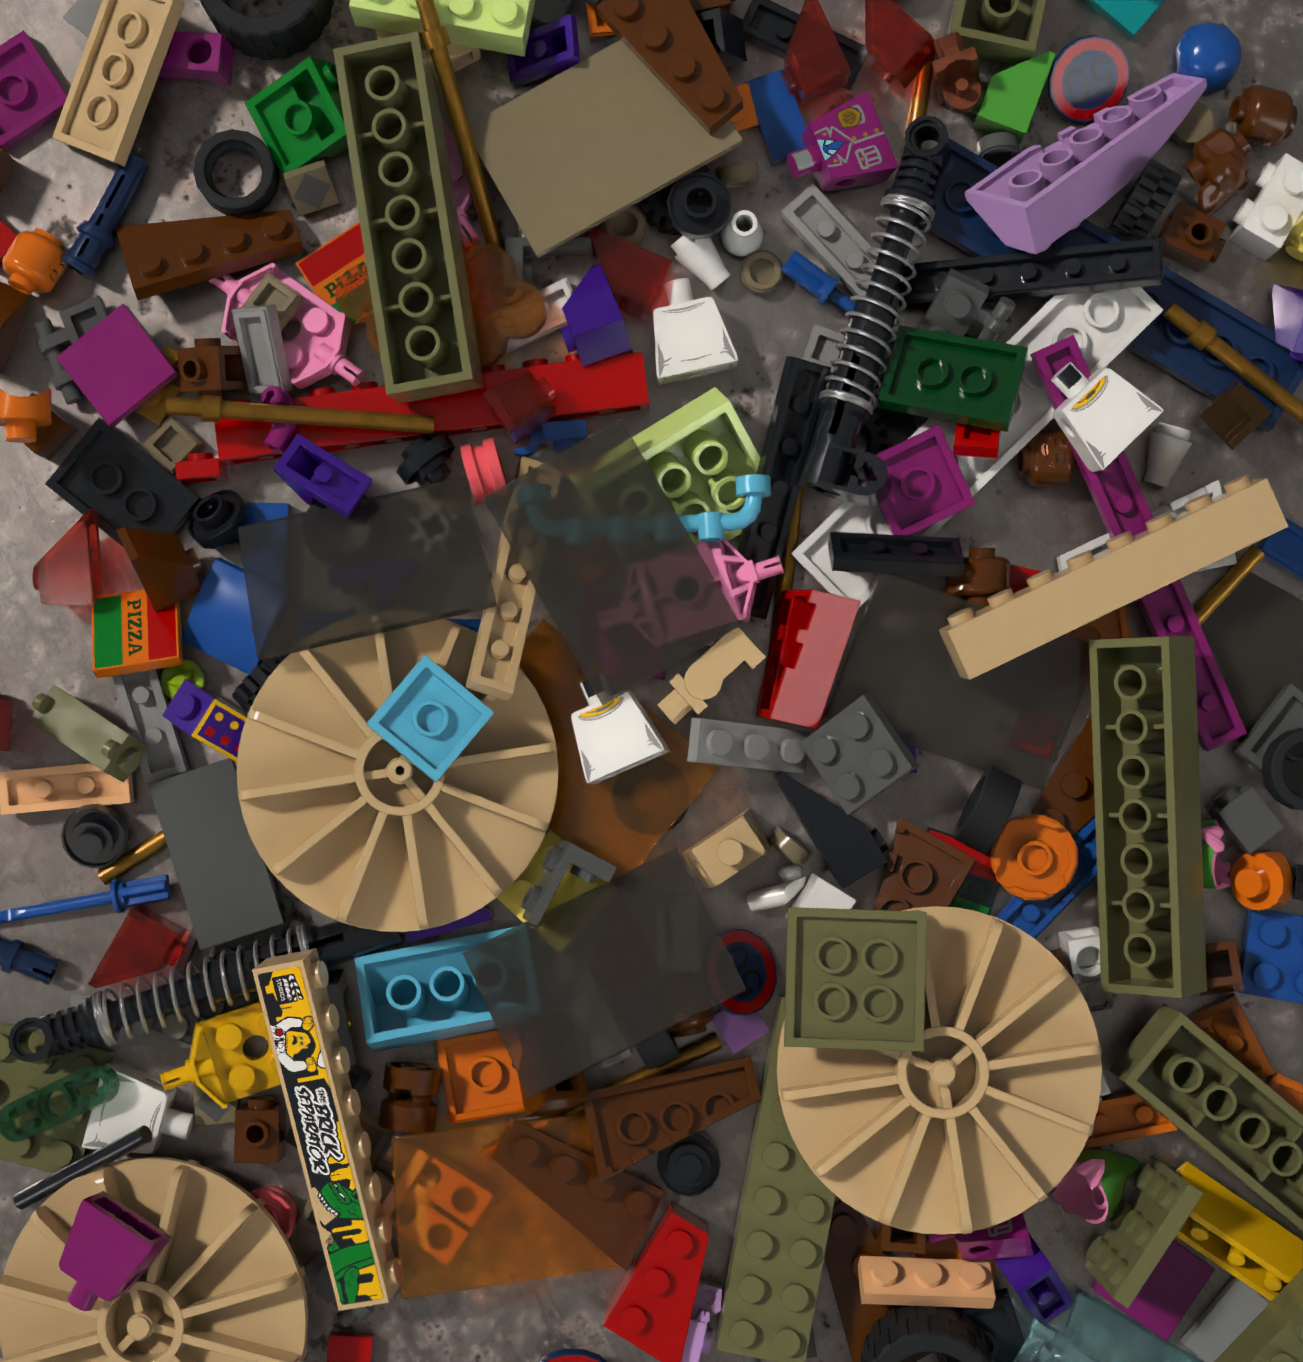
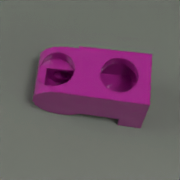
[159,31,234,86]

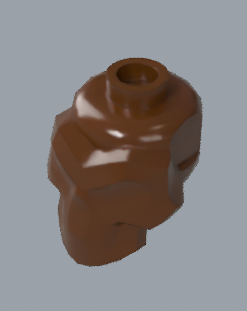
[1184,128,1252,216]
[943,548,1011,623]

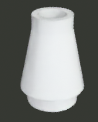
[721,210,764,256]
[670,235,731,291]
[1143,422,1192,488]

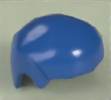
[1175,22,1241,94]

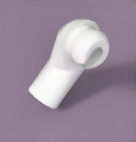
[747,863,806,913]

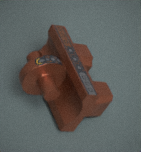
[932,32,981,113]

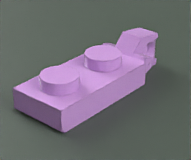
[681,1280,722,1362]

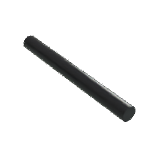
[13,1125,153,1210]

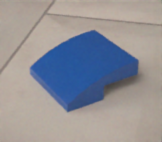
[182,558,293,675]

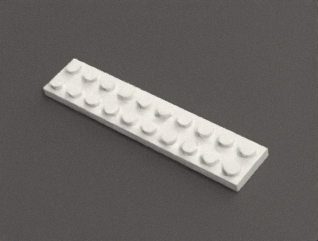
[791,287,1163,607]

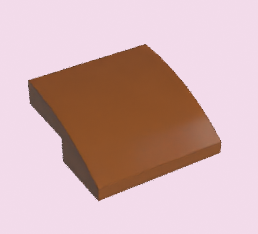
[1186,992,1275,1079]

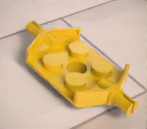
[159,1001,351,1109]

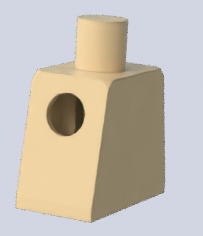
[681,808,772,889]

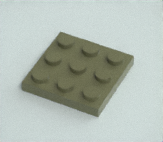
[784,907,926,1052]
[0,1020,115,1173]
[1084,1158,1204,1308]

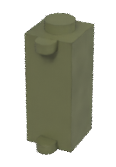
[29,685,149,783]

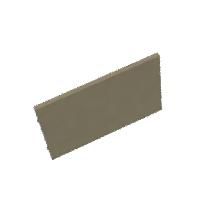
[469,40,743,258]

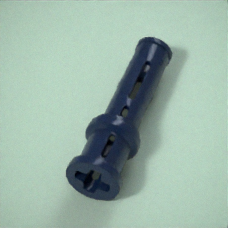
[60,153,150,280]

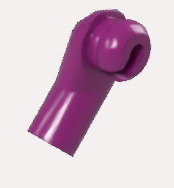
[261,386,298,454]

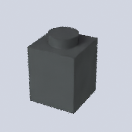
[1207,784,1285,854]

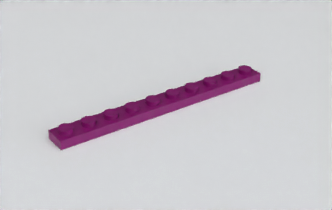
[1030,335,1247,751]

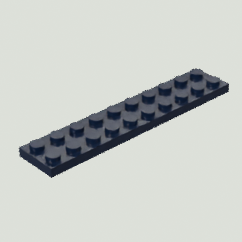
[919,138,1303,432]

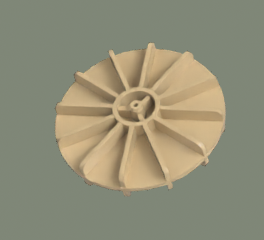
[237,612,558,932]
[777,906,1102,1235]
[0,1157,308,1362]

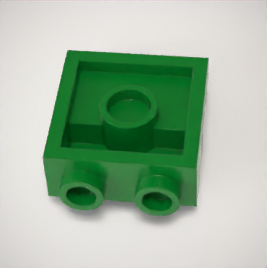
[245,56,348,178]

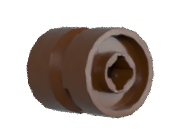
[379,1061,442,1133]

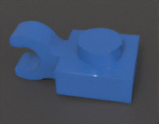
[513,420,588,457]

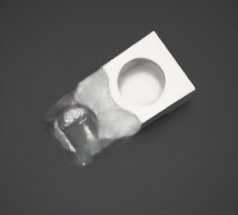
[1058,926,1113,1012]

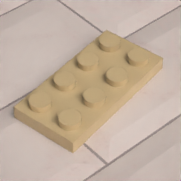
[52,0,185,167]

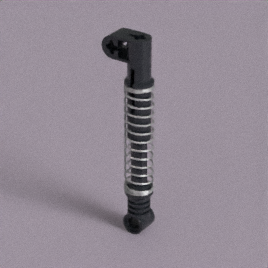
[798,116,951,507]
[8,920,403,1065]

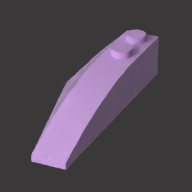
[964,73,1207,254]

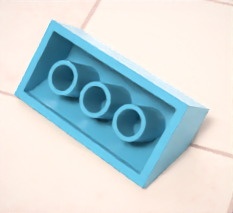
[354,925,545,1052]

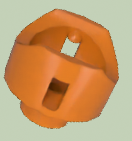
[0,387,52,443]
[1229,849,1293,911]

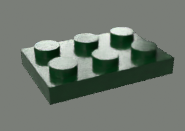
[878,325,1028,432]

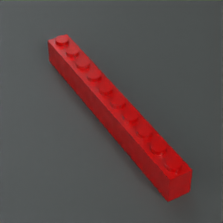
[214,348,649,466]

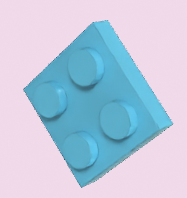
[366,655,494,783]

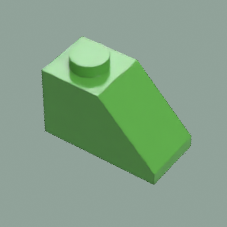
[969,51,1055,144]

